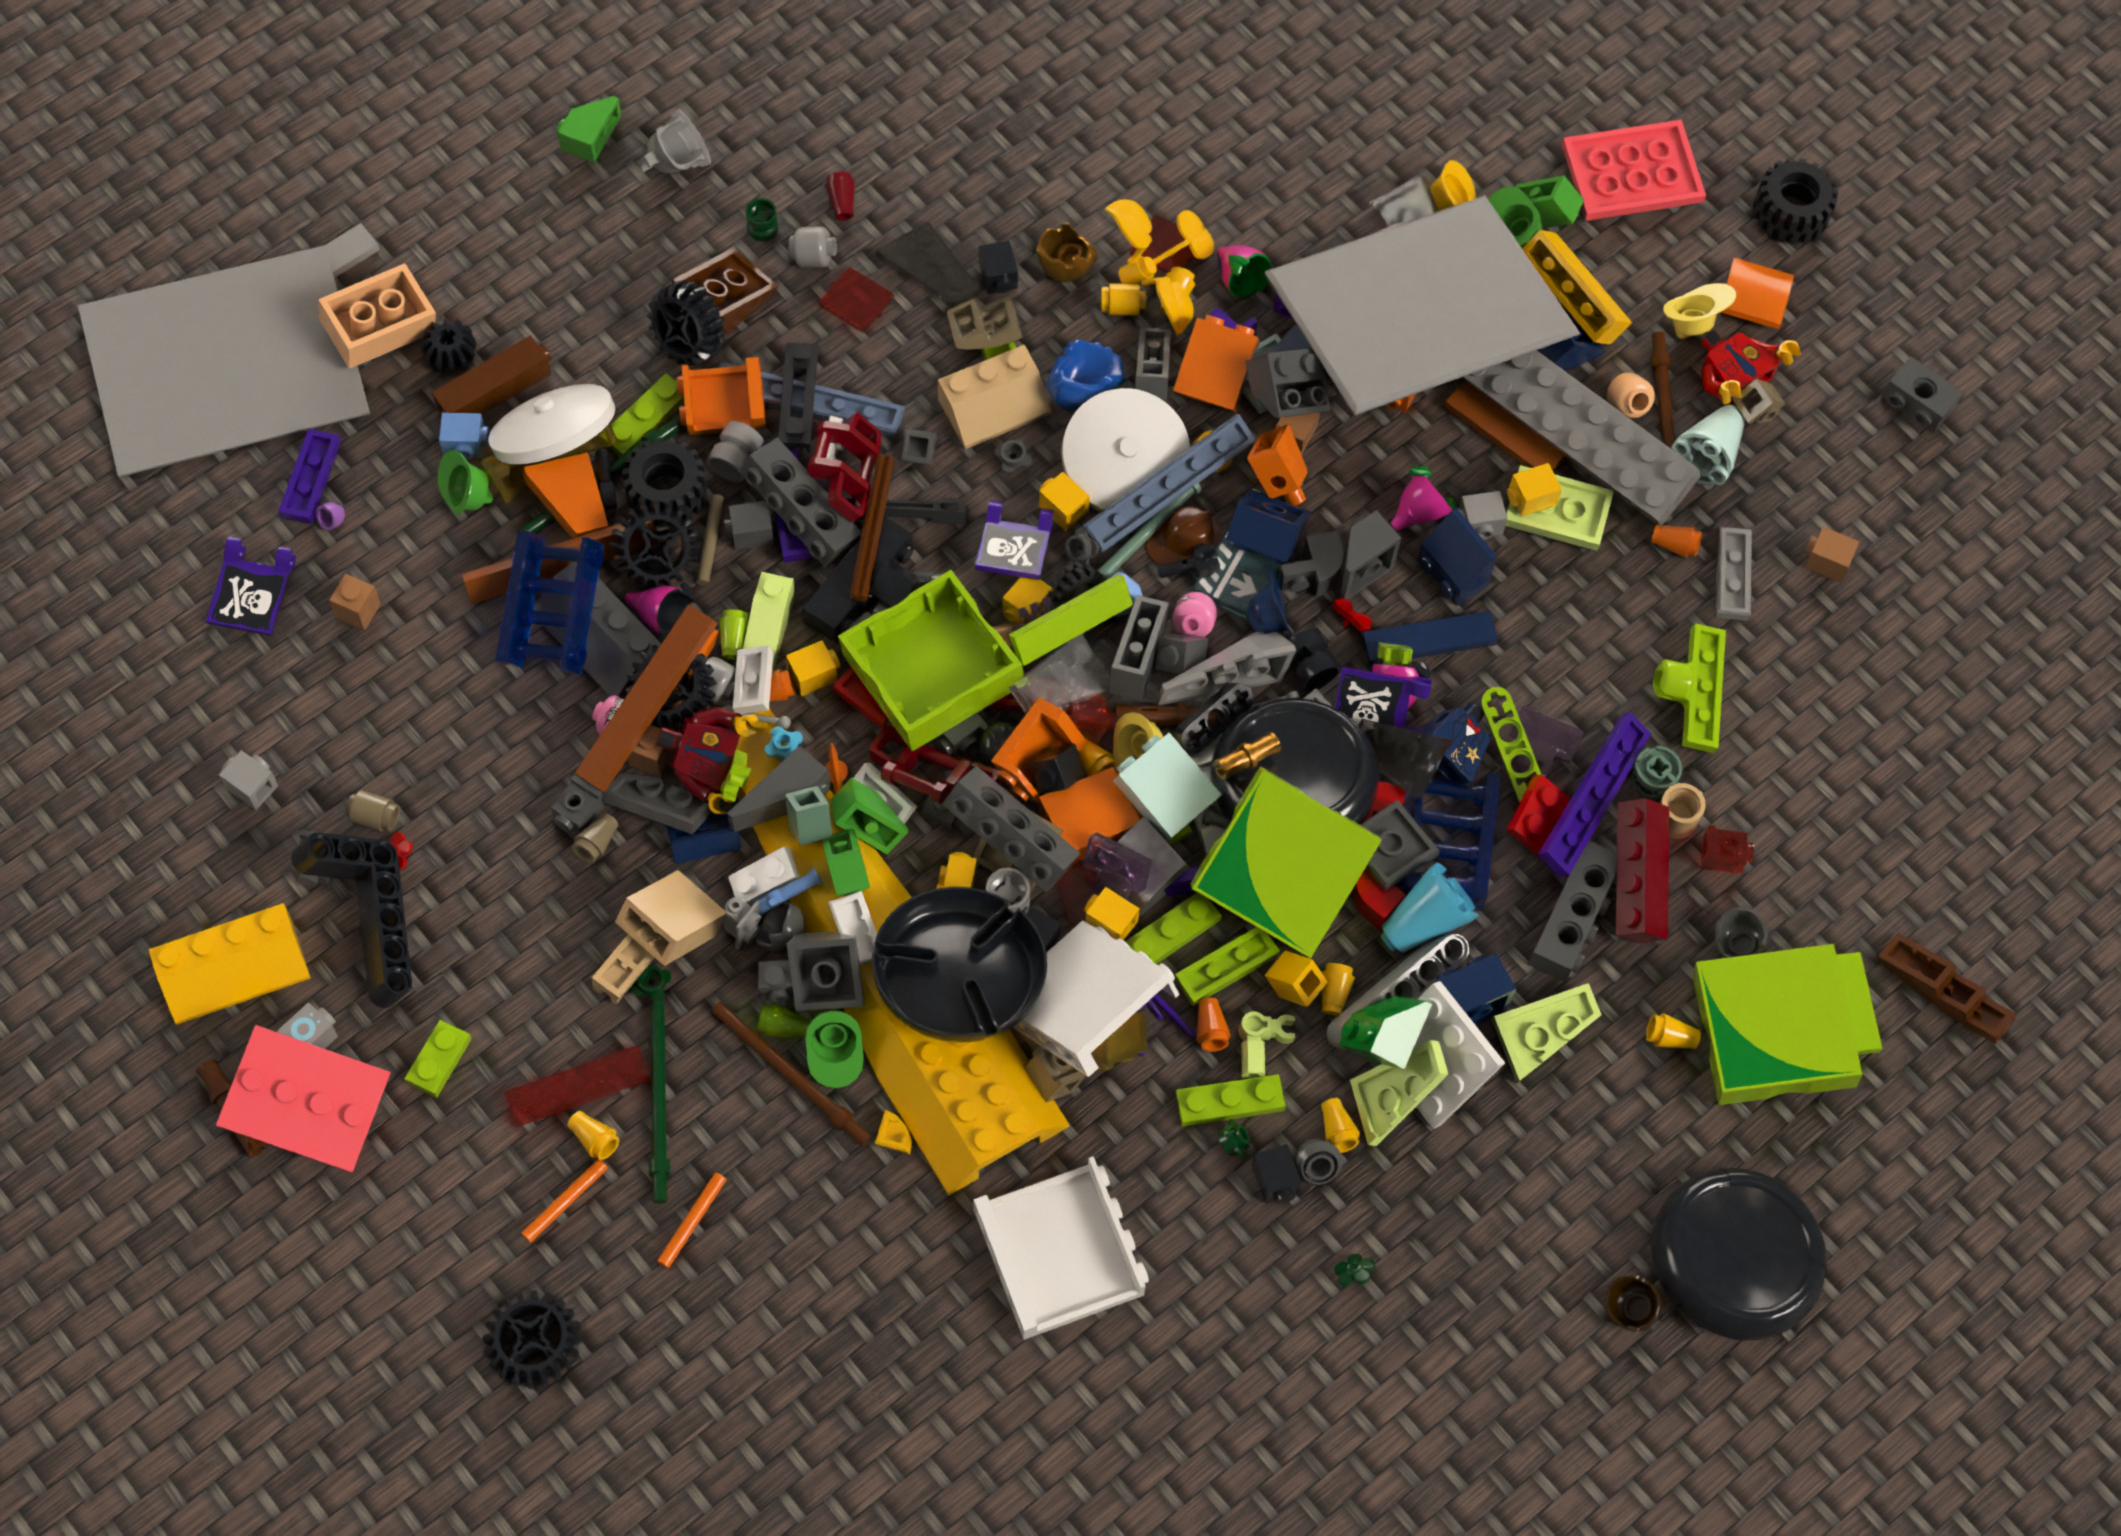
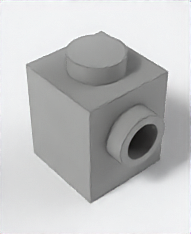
[1458,491,1507,540]
[219,750,278,810]

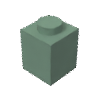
[785,786,832,845]

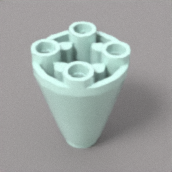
[1672,405,1745,486]

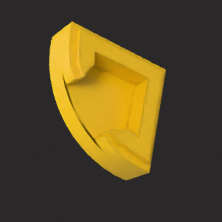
[875,1110,912,1155]

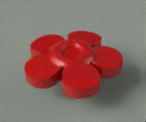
[388,832,412,870]

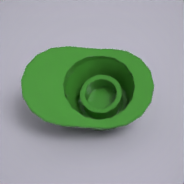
[1488,187,1542,248]
[438,450,493,515]
[805,1008,863,1088]

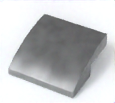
[1097,817,1189,916]

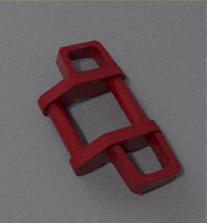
[807,412,882,522]
[869,726,1001,804]

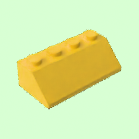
[148,903,311,1025]

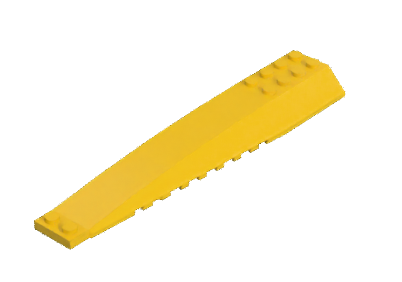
[736,708,1069,1196]

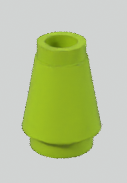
[718,610,749,661]

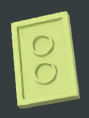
[1505,465,1614,551]

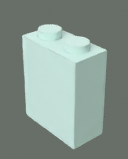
[1112,733,1222,842]

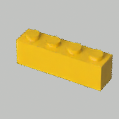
[1522,230,1632,345]

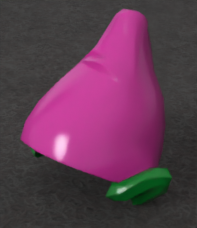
[1217,245,1272,298]
[1390,466,1456,531]

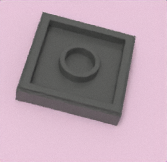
[1360,800,1440,891]

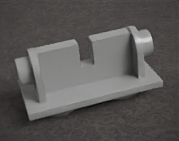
[724,898,761,950]

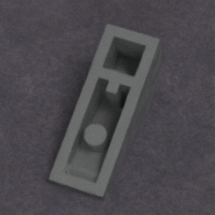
[1135,328,1171,403]
[727,746,831,832]

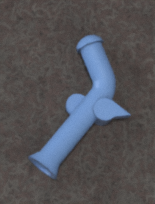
[750,867,823,918]

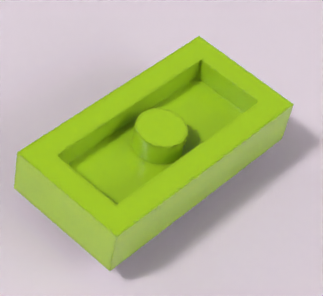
[404,1020,472,1098]

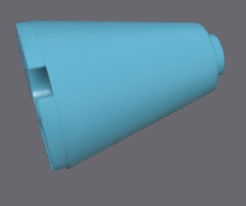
[1381,863,1479,953]

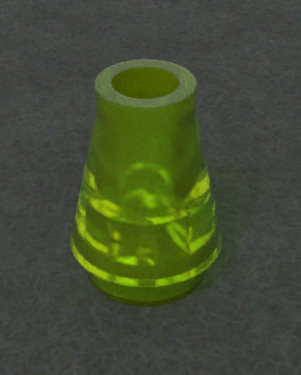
[756,1002,810,1039]

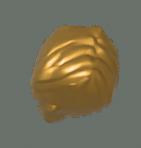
[1036,223,1097,282]

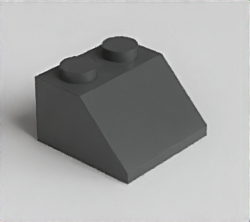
[1339,510,1401,599]
[787,931,865,1011]

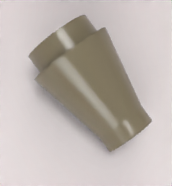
[572,813,619,864]

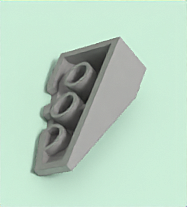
[1156,632,1296,706]

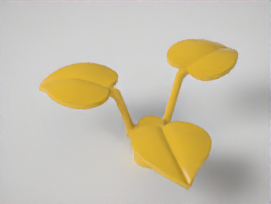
[1104,199,1214,336]

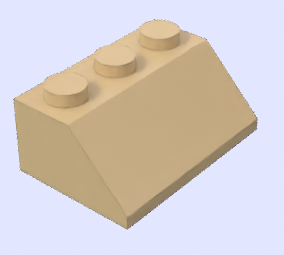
[938,345,1052,449]

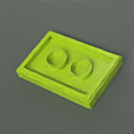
[1836,952,1882,1055]

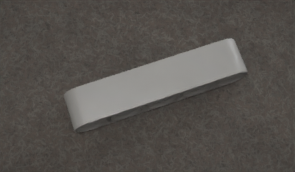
[1327,934,1469,1049]

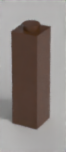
[432,335,552,416]

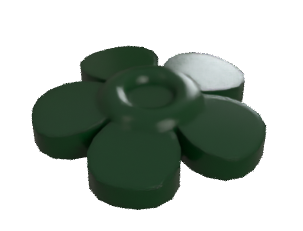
[1334,1254,1375,1287]

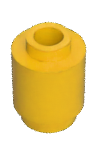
[1101,284,1146,315]

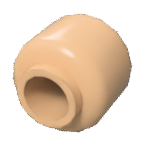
[1607,372,1655,418]

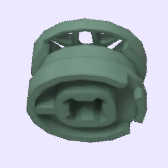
[1631,746,1682,799]

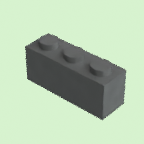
[1109,595,1169,701]

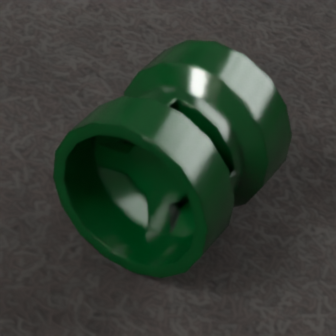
[745,198,778,242]

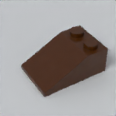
[672,248,778,337]

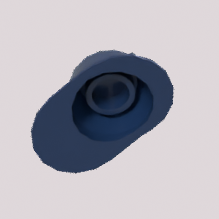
[1247,567,1291,636]

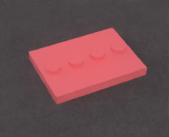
[1562,120,1706,221]
[216,1025,391,1173]

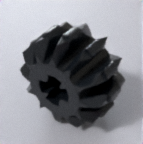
[421,318,477,373]

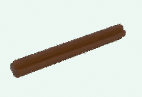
[850,454,894,602]

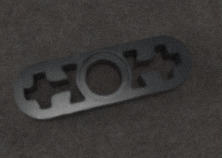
[1173,683,1254,754]

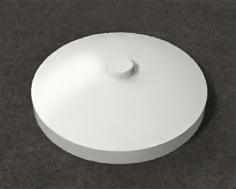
[488,384,615,464]
[1061,388,1190,512]

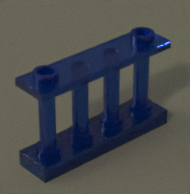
[495,530,604,675]
[1397,763,1501,911]

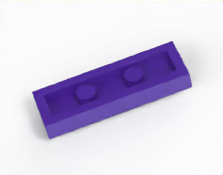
[278,428,341,524]

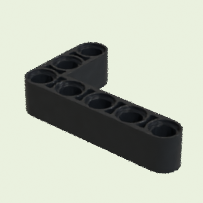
[291,833,412,1008]

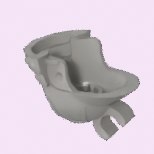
[636,109,711,173]

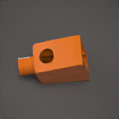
[1247,424,1308,506]

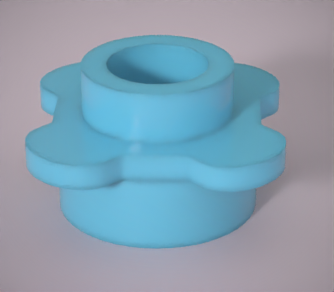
[765,726,803,761]

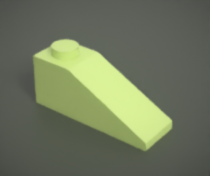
[743,572,795,672]

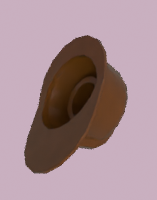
[1146,506,1220,565]

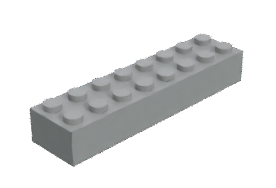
[1460,350,1701,526]

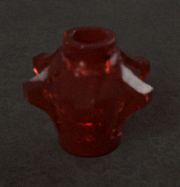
[1067,694,1117,745]

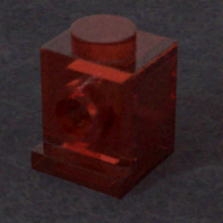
[1701,825,1754,874]

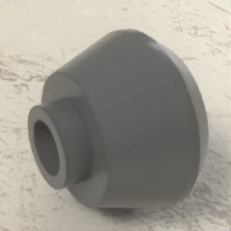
[1295,1139,1342,1185]

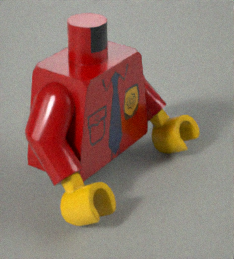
[1701,330,1801,405]

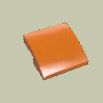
[1721,258,1794,329]

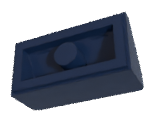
[666,811,741,863]

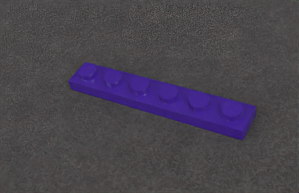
[1538,711,1651,877]

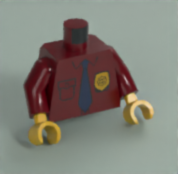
[656,707,758,814]

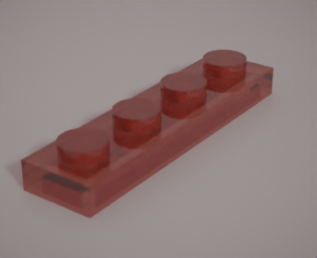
[504,1045,650,1128]

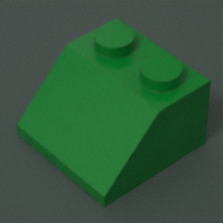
[1339,996,1432,1069]

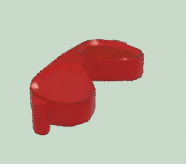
[1331,598,1372,632]

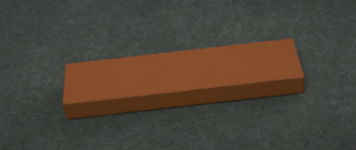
[1444,381,1565,471]

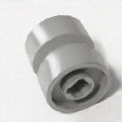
[706,421,764,483]
[986,867,1030,914]

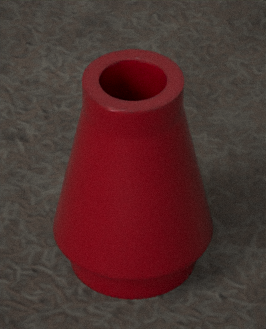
[825,171,855,221]

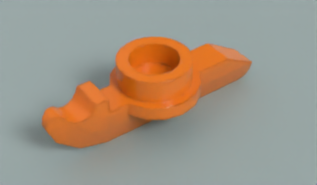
[825,743,848,794]

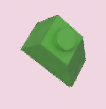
[556,96,621,163]
[1515,176,1584,228]
[831,777,909,855]
[822,829,871,897]

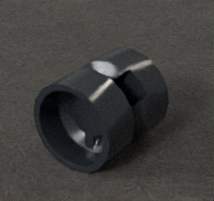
[1289,628,1341,691]

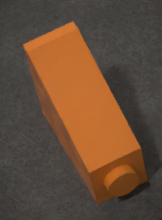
[523,452,608,539]

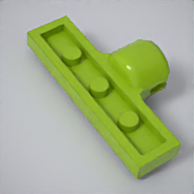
[1653,623,1726,753]

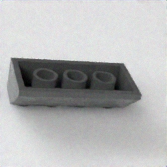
[531,558,661,698]

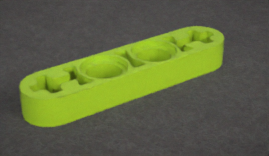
[1481,687,1541,803]

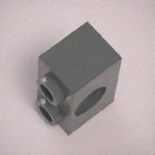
[1882,356,1963,433]

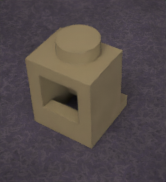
[1732,378,1785,424]
[1024,1046,1086,1103]

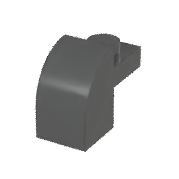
[1278,531,1344,597]

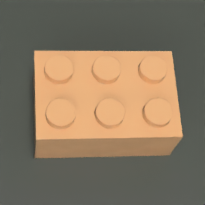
[318,263,436,369]

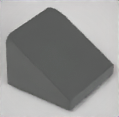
[900,428,938,465]

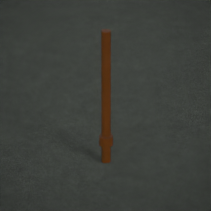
[1651,332,1675,449]
[712,1002,872,1147]

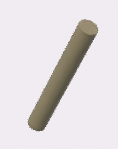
[696,494,724,586]

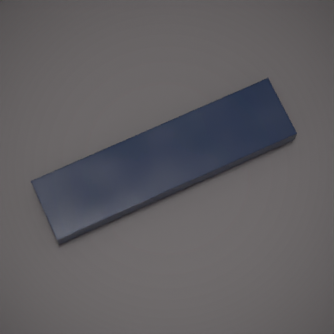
[1362,611,1498,666]

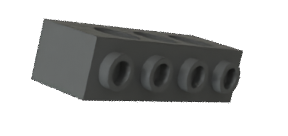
[741,437,862,568]
[942,766,1081,892]
[1528,841,1617,982]

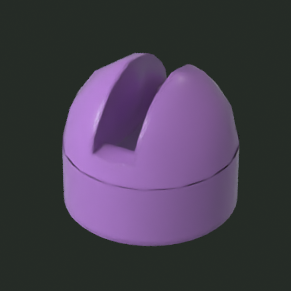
[315,502,345,530]

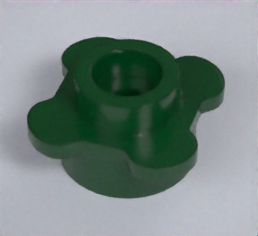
[632,965,671,1001]
[1218,1119,1250,1157]

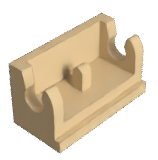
[592,934,655,1004]

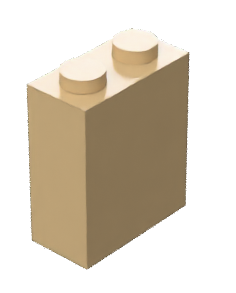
[615,870,726,966]

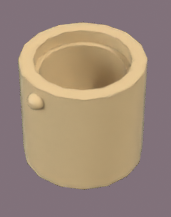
[1660,783,1706,839]

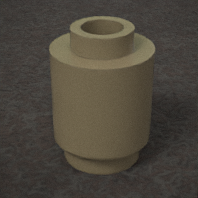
[346,790,400,832]

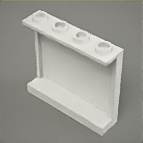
[1013,921,1179,1077]
[973,1156,1149,1340]

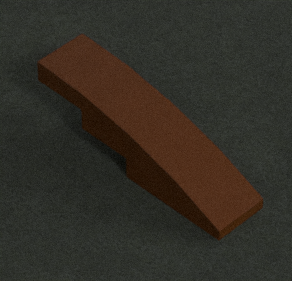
[1878,932,2016,1045]

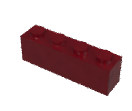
[1616,798,1670,943]

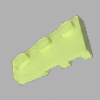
[1491,983,1601,1083]
[1350,1040,1448,1146]

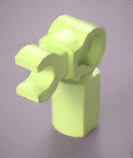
[1238,1011,1295,1079]

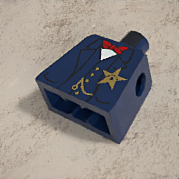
[1409,703,1490,787]

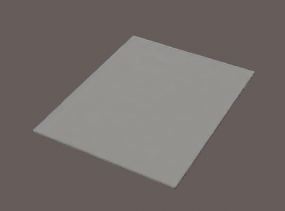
[1264,195,1580,415]
[78,245,370,477]

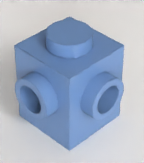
[439,413,490,460]

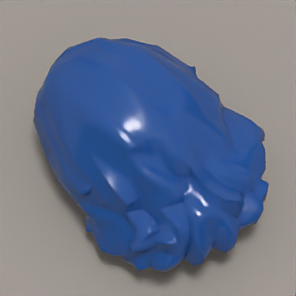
[1047,339,1126,411]

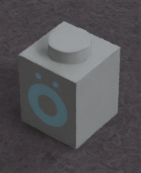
[277,1002,338,1049]

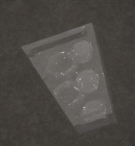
[1009,634,1110,714]

